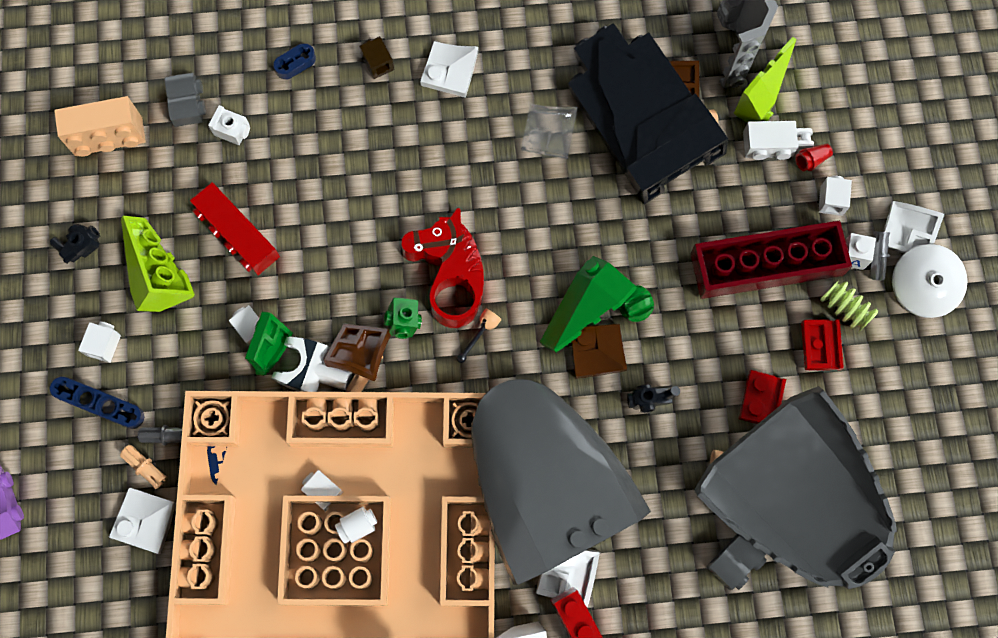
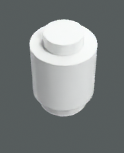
[335,507,377,544]

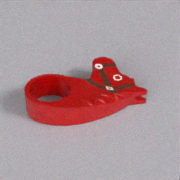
[402,208,484,328]

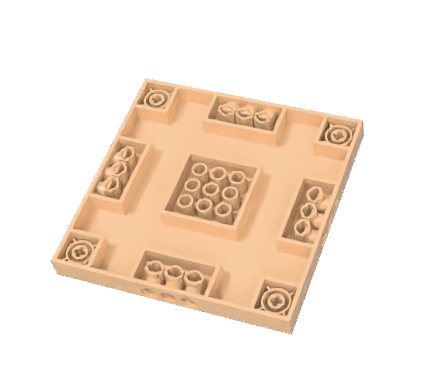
[166,391,495,638]

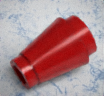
[795,144,833,171]

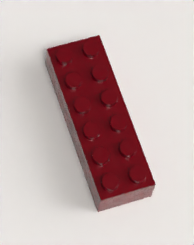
[690,220,852,299]

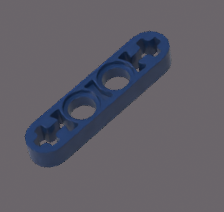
[50,377,145,429]

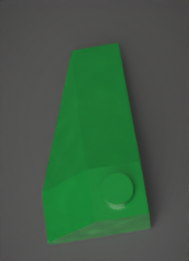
[540,256,637,353]

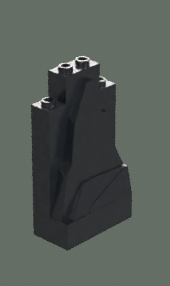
[568,23,728,205]

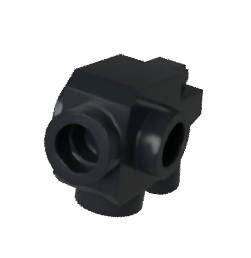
[49,224,100,264]
[627,384,680,413]

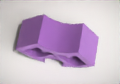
[0,466,24,540]

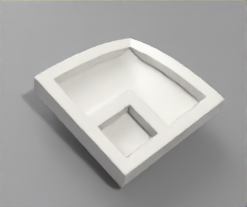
[421,41,479,98]
[883,201,944,254]
[109,488,176,554]
[536,549,600,607]

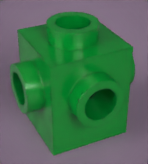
[384,297,422,339]

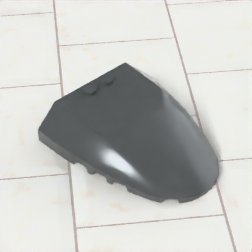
[471,379,651,586]
[694,386,897,589]

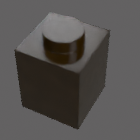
[359,36,394,79]

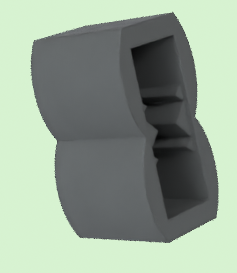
[165,73,206,127]
[706,534,767,590]

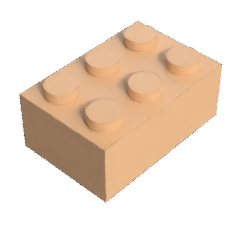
[55,96,146,157]

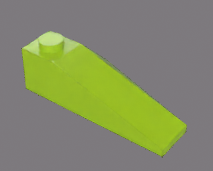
[733,37,797,123]
[121,216,195,312]

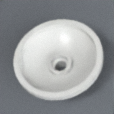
[892,244,967,318]

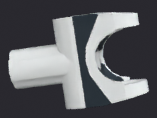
[271,337,352,392]

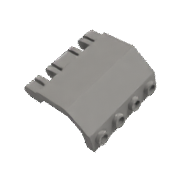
[717,0,778,89]

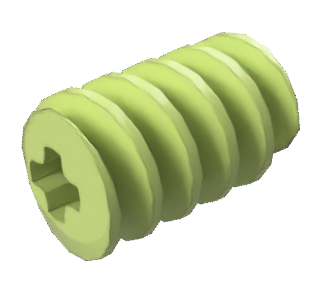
[820,280,878,332]

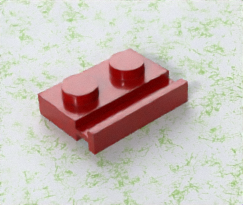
[801,320,844,370]
[739,370,787,424]

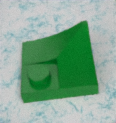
[245,311,293,376]

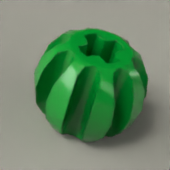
[619,285,654,322]

